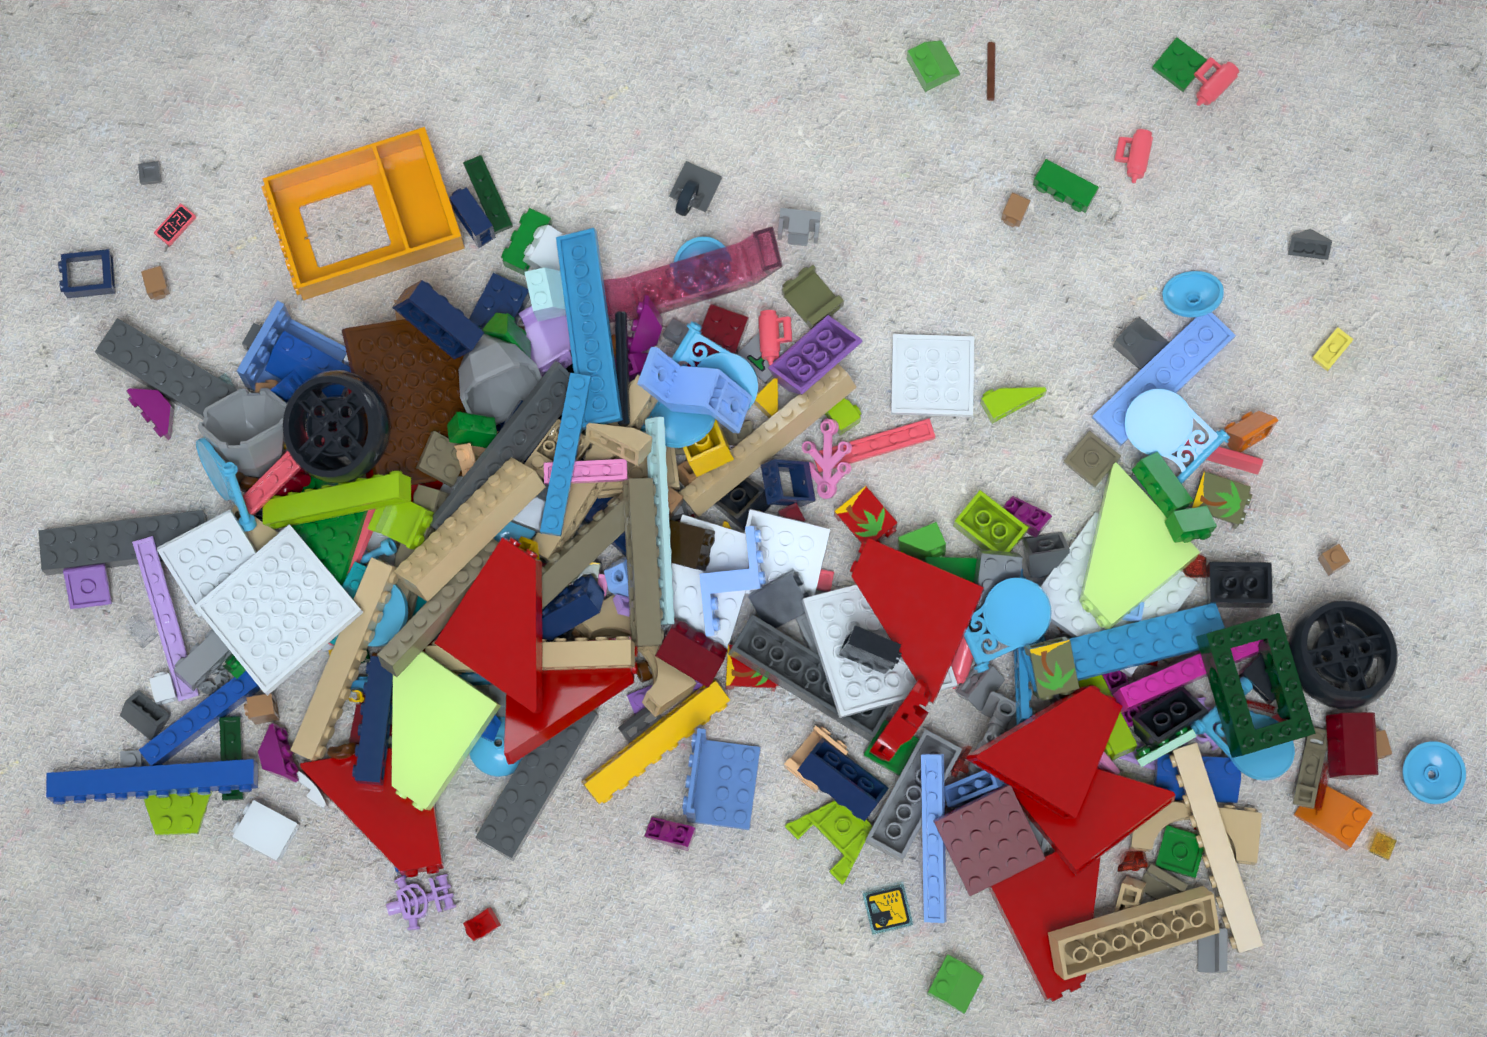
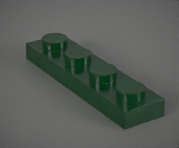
[463,155,513,234]
[219,716,244,802]

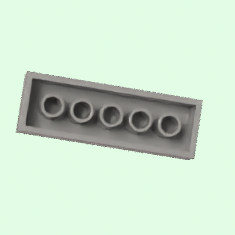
[865,729,962,862]

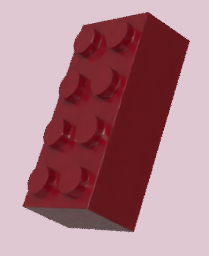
[687,304,749,367]

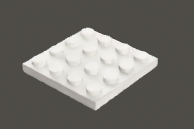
[891,334,974,417]
[157,509,257,617]
[744,509,831,596]

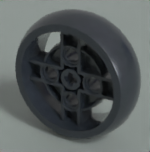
[282,370,391,483]
[1288,599,1398,709]

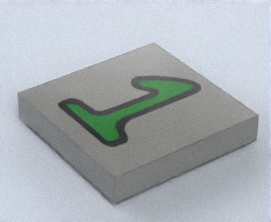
[737,332,788,384]

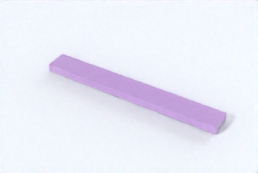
[132,536,199,701]

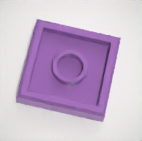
[63,563,112,609]

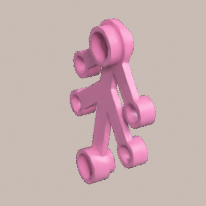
[802,419,852,499]

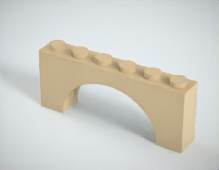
[574,595,696,717]
[1129,800,1262,865]

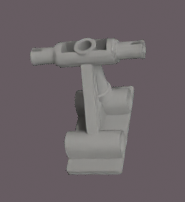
[966,691,1038,777]

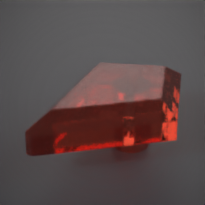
[1183,555,1207,578]
[951,745,972,777]
[1118,851,1148,872]

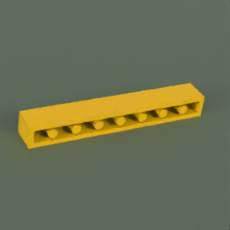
[581,680,730,804]

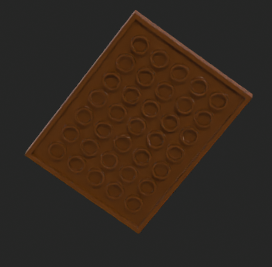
[342,319,467,486]

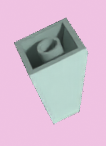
[525,267,566,321]

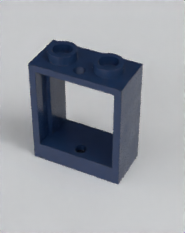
[449,187,496,248]
[58,249,116,299]
[761,459,816,507]

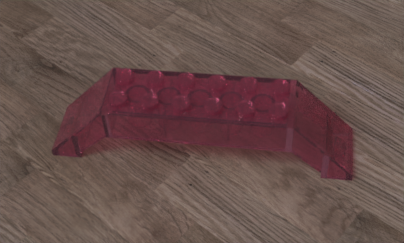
[604,226,783,323]

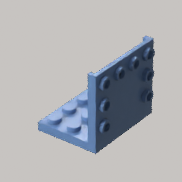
[237,300,347,418]
[682,728,760,830]

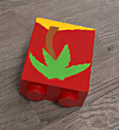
[834,486,898,544]
[726,645,779,692]

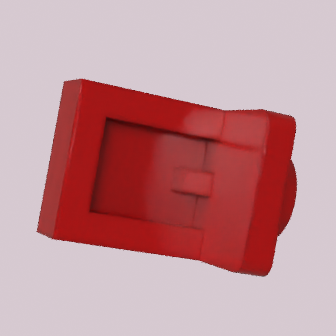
[463,907,501,941]

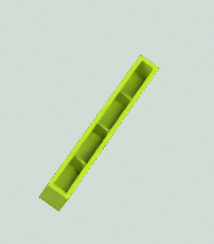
[263,471,411,529]

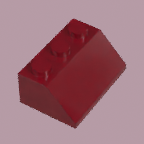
[655,618,728,688]
[1326,712,1379,780]

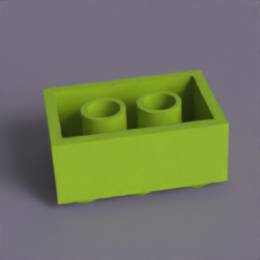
[953,490,1029,552]

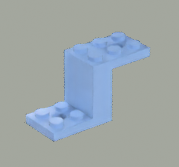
[637,347,752,433]
[699,526,766,636]

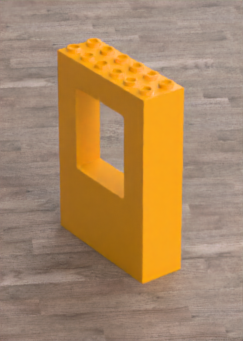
[261,127,465,300]

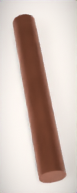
[987,42,995,101]

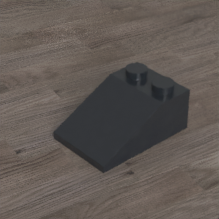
[714,477,771,531]

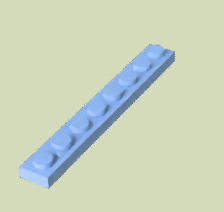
[921,753,947,923]

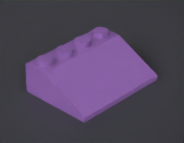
[768,315,863,395]

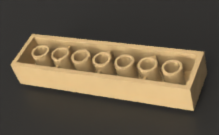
[394,457,546,602]
[1048,886,1220,980]

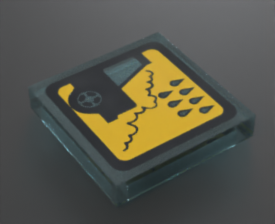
[862,884,913,935]

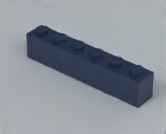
[352,656,393,786]

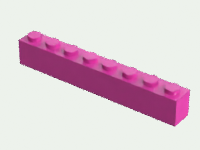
[1113,639,1263,713]

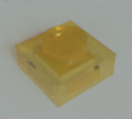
[1368,832,1397,861]

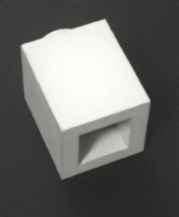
[149,672,178,706]

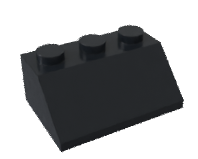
[1132,686,1209,746]

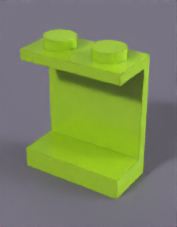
[367,502,434,550]

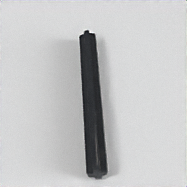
[615,311,630,427]

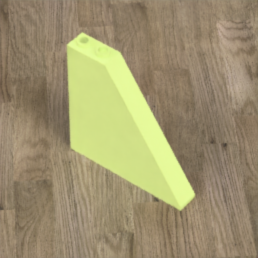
[1079,463,1200,630]
[392,634,501,811]

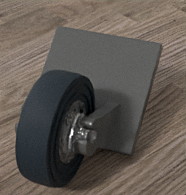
[669,161,722,216]

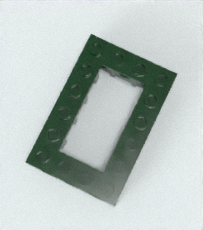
[1196,613,1316,758]

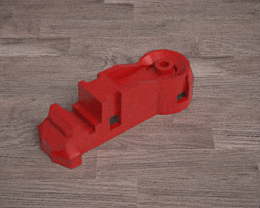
[869,678,932,762]

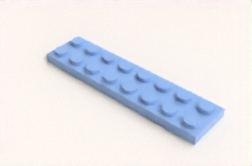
[1092,312,1236,446]

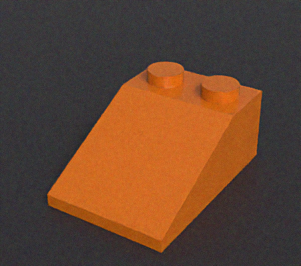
[1224,411,1279,453]
[1294,783,1373,851]

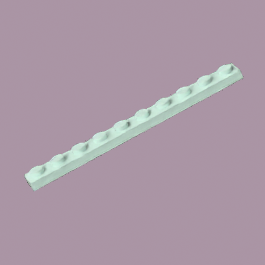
[645,417,675,626]

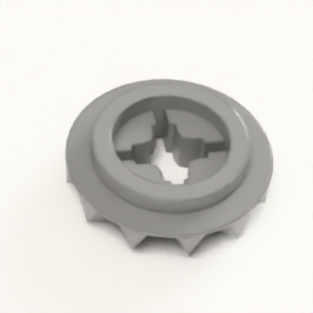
[198,665,229,695]

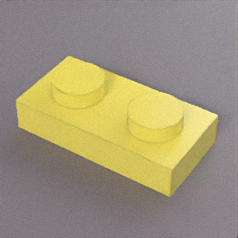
[1312,327,1354,372]

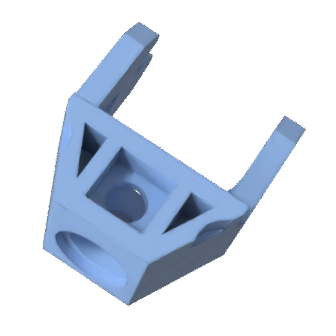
[604,557,629,597]

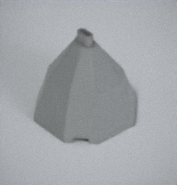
[459,329,542,425]
[198,388,287,479]

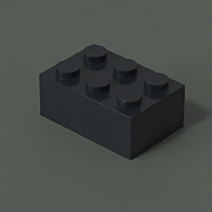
[1206,562,1273,608]

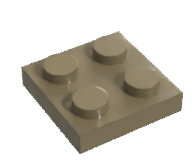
[1063,430,1121,488]
[416,431,461,487]

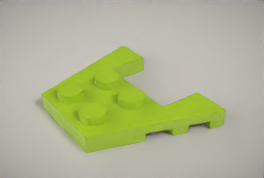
[144,791,213,835]
[785,801,873,885]

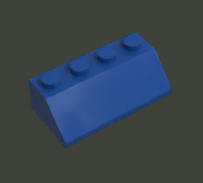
[265,331,351,397]
[1154,755,1241,803]

